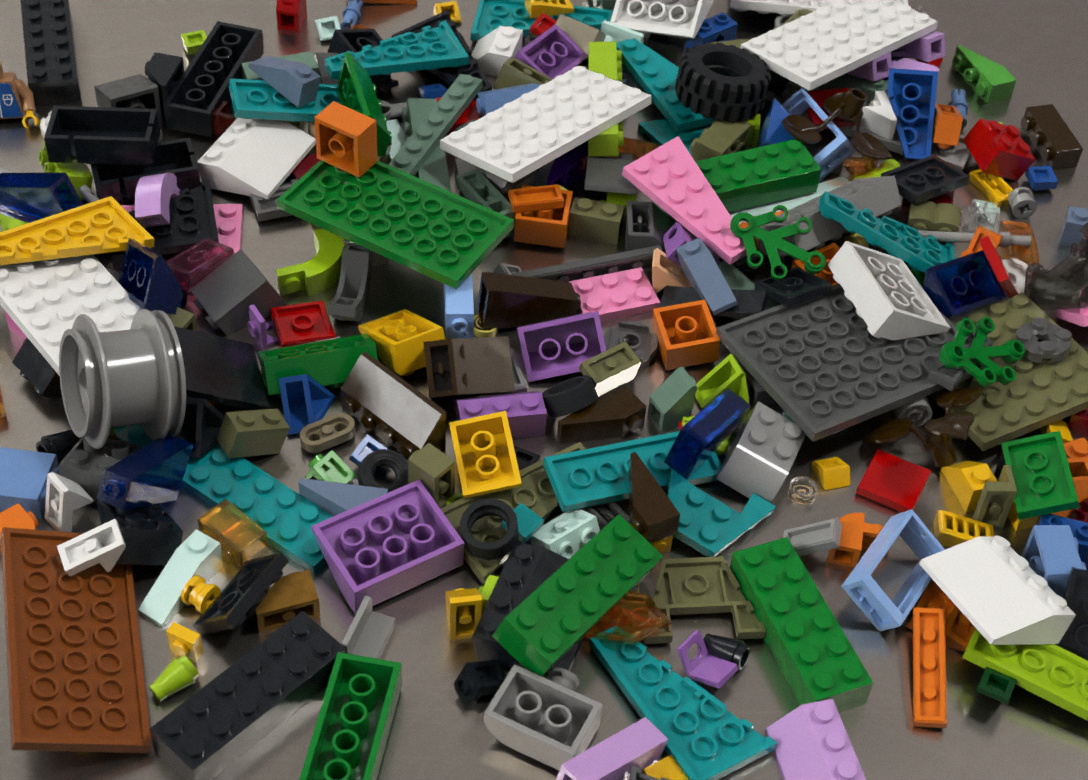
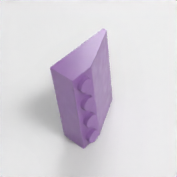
[311,479,464,614]

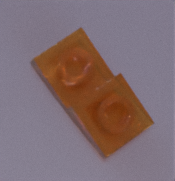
[844,156,878,175]

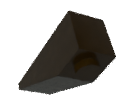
[557,386,647,444]
[628,452,680,544]

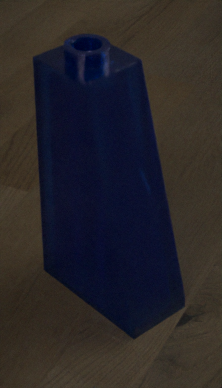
[0,173,84,220]
[664,388,751,480]
[96,434,194,510]

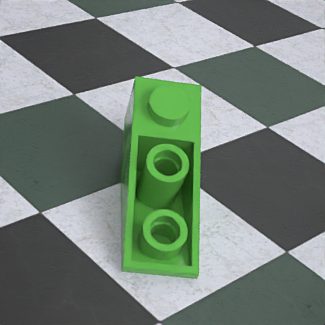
[952,45,1017,104]

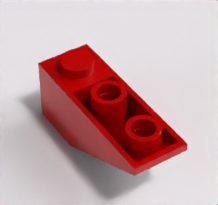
[276,0,307,32]

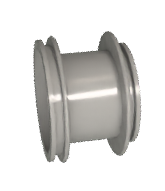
[59,309,186,449]

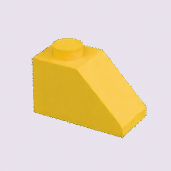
[941,461,998,513]
[445,588,482,640]

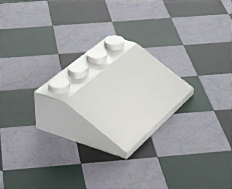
[610,0,714,39]
[197,118,316,200]
[828,241,951,340]
[919,536,1076,645]

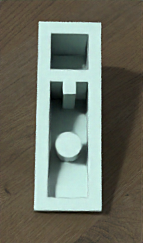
[138,529,224,628]

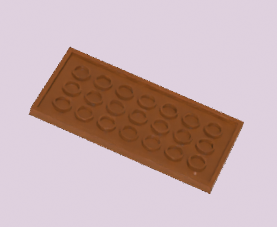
[1,527,152,753]

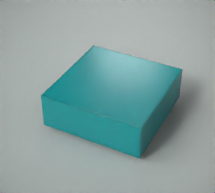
[501,503,544,543]

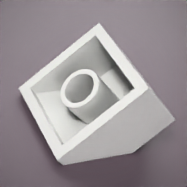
[472,26,523,77]

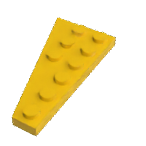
[0,196,154,266]

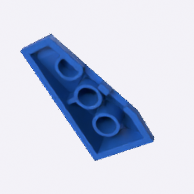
[887,68,938,161]

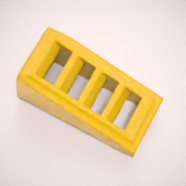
[525,0,574,18]
[933,510,994,547]

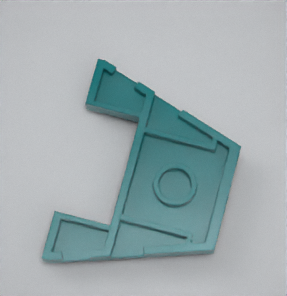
[667,447,776,557]

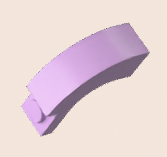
[135,173,180,228]

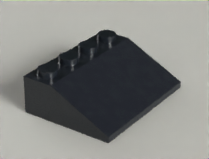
[472,542,583,675]

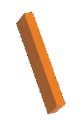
[913,607,947,728]

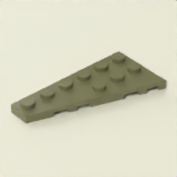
[440,442,586,584]

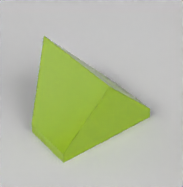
[695,353,751,417]

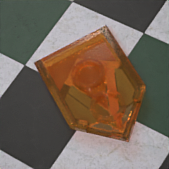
[583,592,671,645]

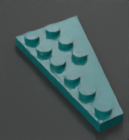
[470,0,614,41]
[325,20,469,80]
[819,191,957,288]
[589,626,777,780]

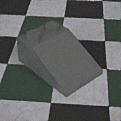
[584,153,637,194]

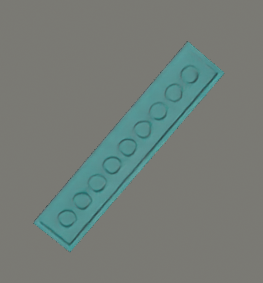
[108,424,333,574]

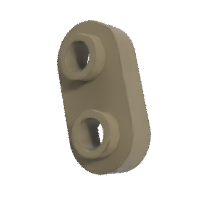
[300,413,355,453]

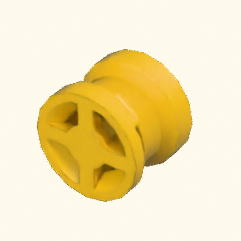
[181,575,220,614]

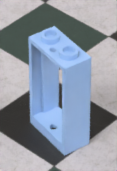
[781,87,856,182]
[444,273,474,339]
[841,509,945,632]

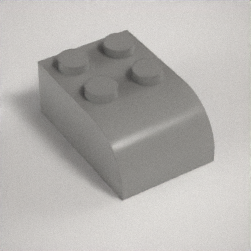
[716,401,806,503]
[484,664,603,771]

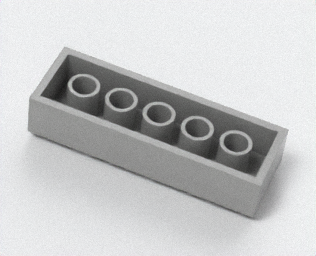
[758,176,902,258]

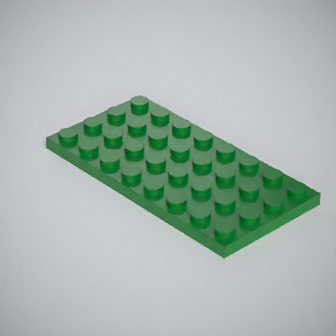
[277,160,514,289]

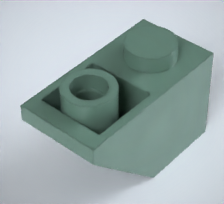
[647,366,697,434]

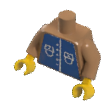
[0,62,40,129]

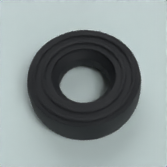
[358,449,409,493]

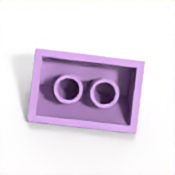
[765,699,866,780]

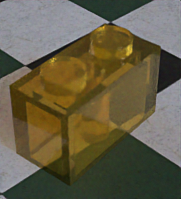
[198,499,268,571]

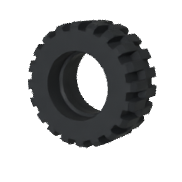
[675,43,771,122]

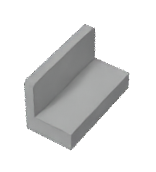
[341,595,396,659]

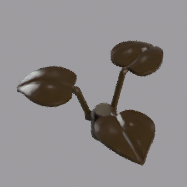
[782,88,893,160]
[864,387,983,467]

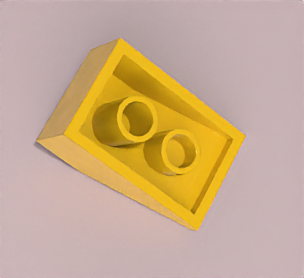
[358,309,445,376]
[449,411,522,499]

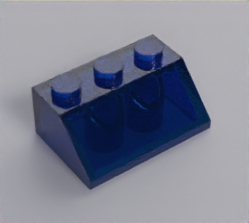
[119,238,183,315]
[923,250,1007,320]

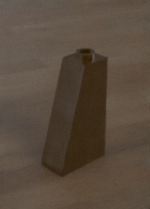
[476,272,581,330]

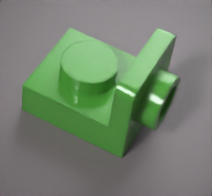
[305,450,356,484]

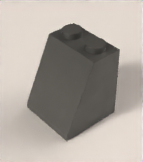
[94,74,163,127]
[190,249,287,335]

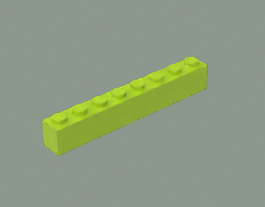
[588,41,623,157]

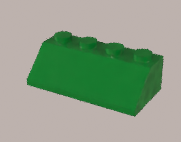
[336,53,392,156]
[257,334,378,398]

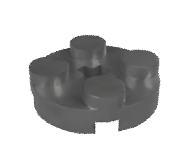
[1015,317,1072,363]
[604,321,658,369]

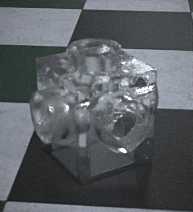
[960,201,1000,233]

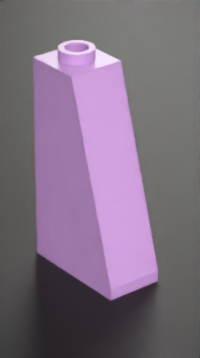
[556,717,668,780]

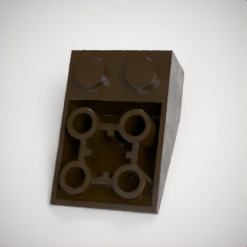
[423,336,515,402]

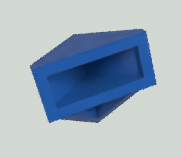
[756,98,795,148]
[278,374,336,435]

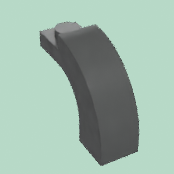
[328,244,373,322]

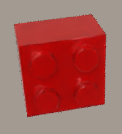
[963,118,1035,181]

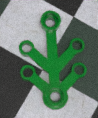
[730,205,826,281]
[939,317,1025,387]

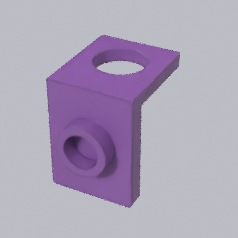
[247,304,279,348]
[677,630,738,689]

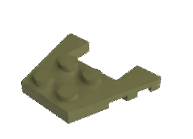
[643,556,766,644]

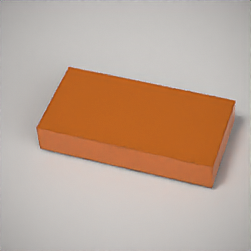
[508,184,564,213]

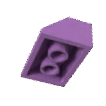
[514,24,588,79]
[517,311,606,382]
[453,391,547,439]

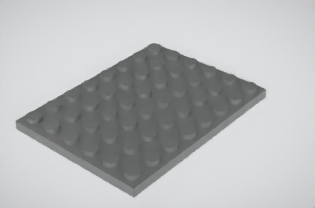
[716,284,990,442]

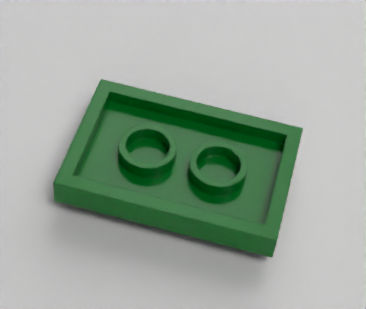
[1001,431,1080,520]

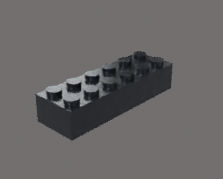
[20,0,82,107]
[163,21,264,137]
[149,611,346,780]

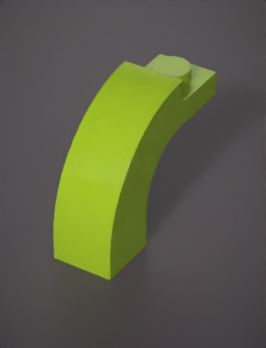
[275,229,345,297]

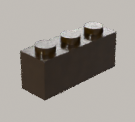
[1021,104,1083,170]

